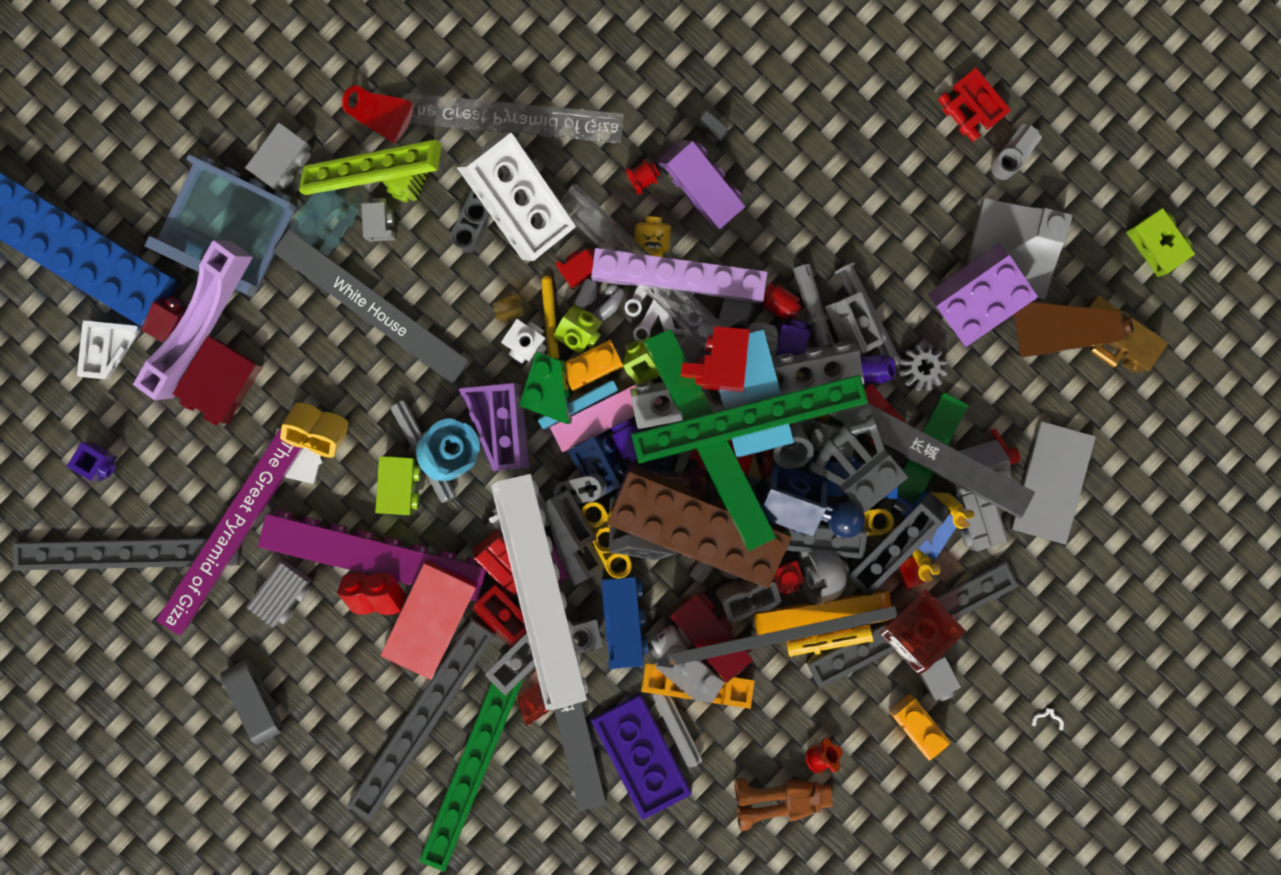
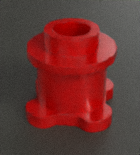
[625,159,660,195]
[806,738,843,773]

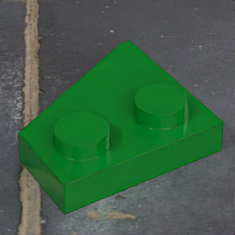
[519,352,572,424]

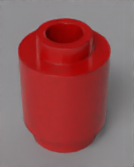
[761,282,802,322]

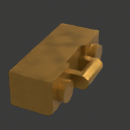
[1084,295,1168,373]

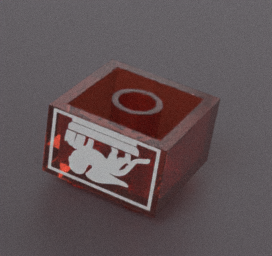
[879,589,967,675]

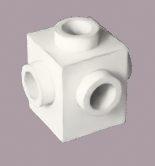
[501,319,547,364]

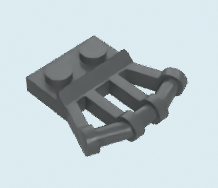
[808,414,909,513]

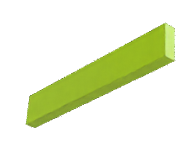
[299,139,442,195]

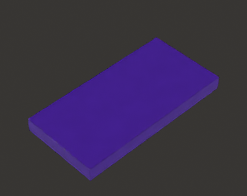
[591,693,692,820]

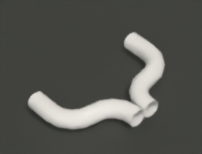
[1032,708,1064,730]

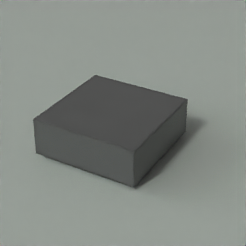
[699,111,728,142]

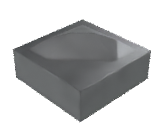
[575,279,597,311]

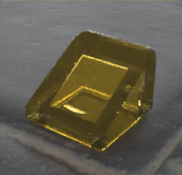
[493,295,525,323]

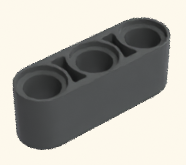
[451,190,492,253]
[221,659,283,745]

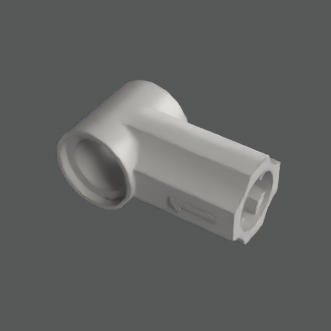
[991,123,1042,180]

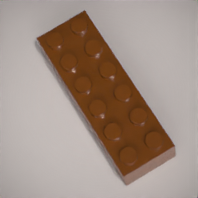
[607,463,792,589]

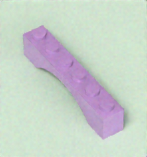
[133,240,253,401]
[591,248,767,304]

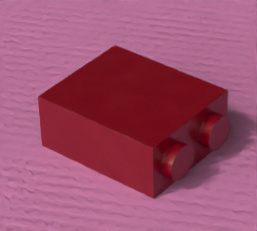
[173,336,263,426]

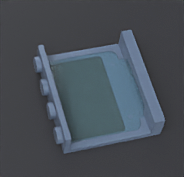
[145,154,297,297]

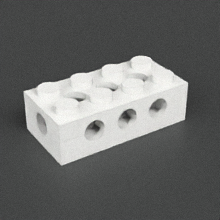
[457,132,576,261]

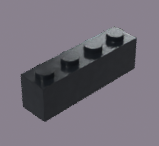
[848,492,951,596]

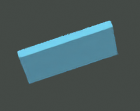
[709,330,794,458]

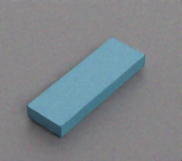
[538,381,618,430]

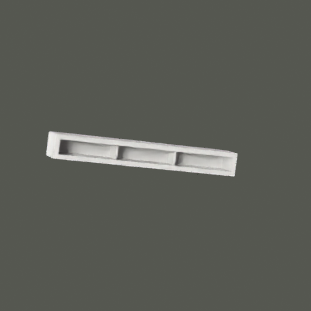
[491,474,588,710]

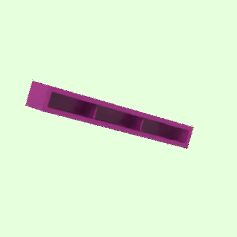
[258,509,487,601]

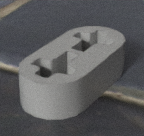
[554,474,607,504]

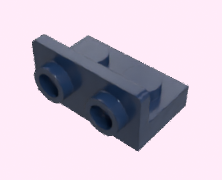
[568,432,628,496]

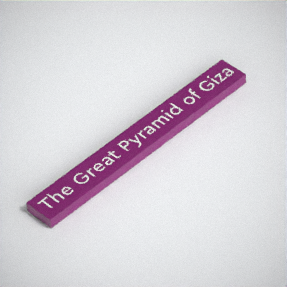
[156,429,303,636]

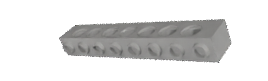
[630,342,864,429]

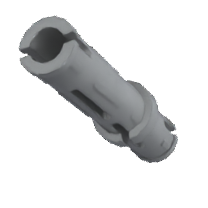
[793,264,834,348]

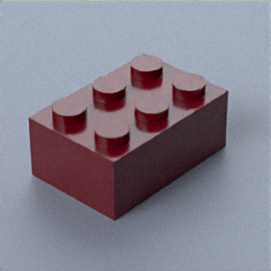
[669,589,753,683]

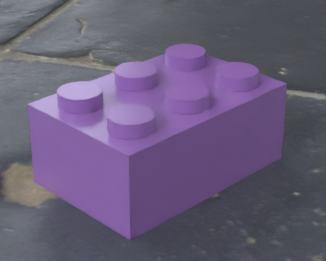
[928,243,1038,347]

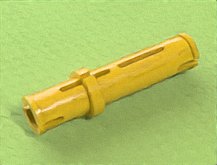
[786,624,873,657]

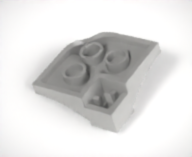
[967,198,1073,301]

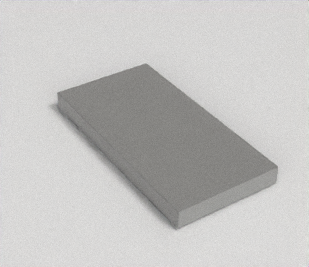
[1010,422,1096,544]

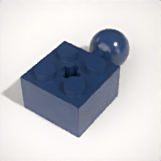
[760,460,865,538]

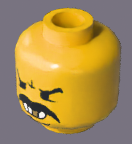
[634,216,671,257]

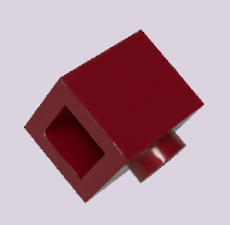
[142,296,187,343]

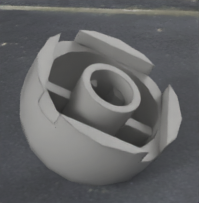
[797,550,849,606]

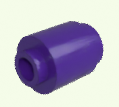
[860,355,896,384]
[612,418,641,462]

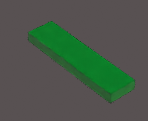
[897,393,969,504]

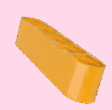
[753,590,892,635]

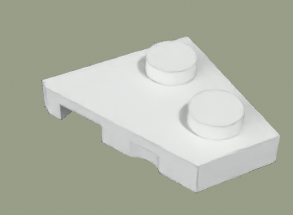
[77,321,141,380]

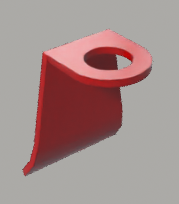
[342,85,413,143]

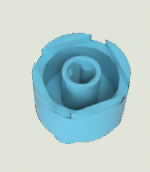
[416,418,480,481]

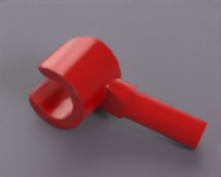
[990,428,1021,464]

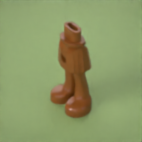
[734,778,833,831]

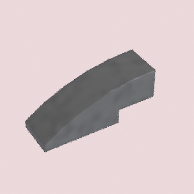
[546,490,605,586]

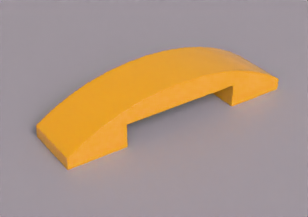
[641,663,755,709]

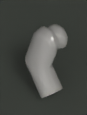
[592,283,625,323]

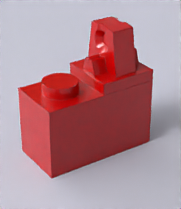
[681,326,750,393]

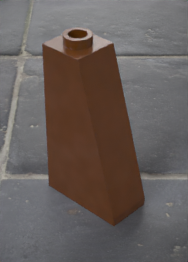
[1014,302,1134,358]

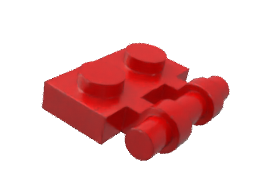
[937,68,1011,142]

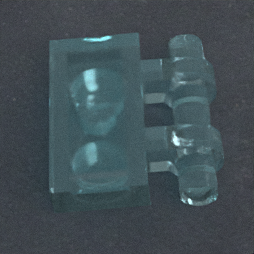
[289,191,360,256]

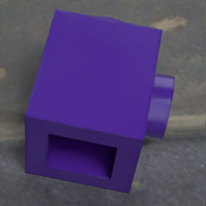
[775,319,812,358]
[66,442,118,481]

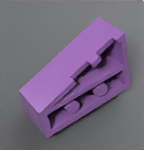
[655,140,745,229]
[459,383,529,471]

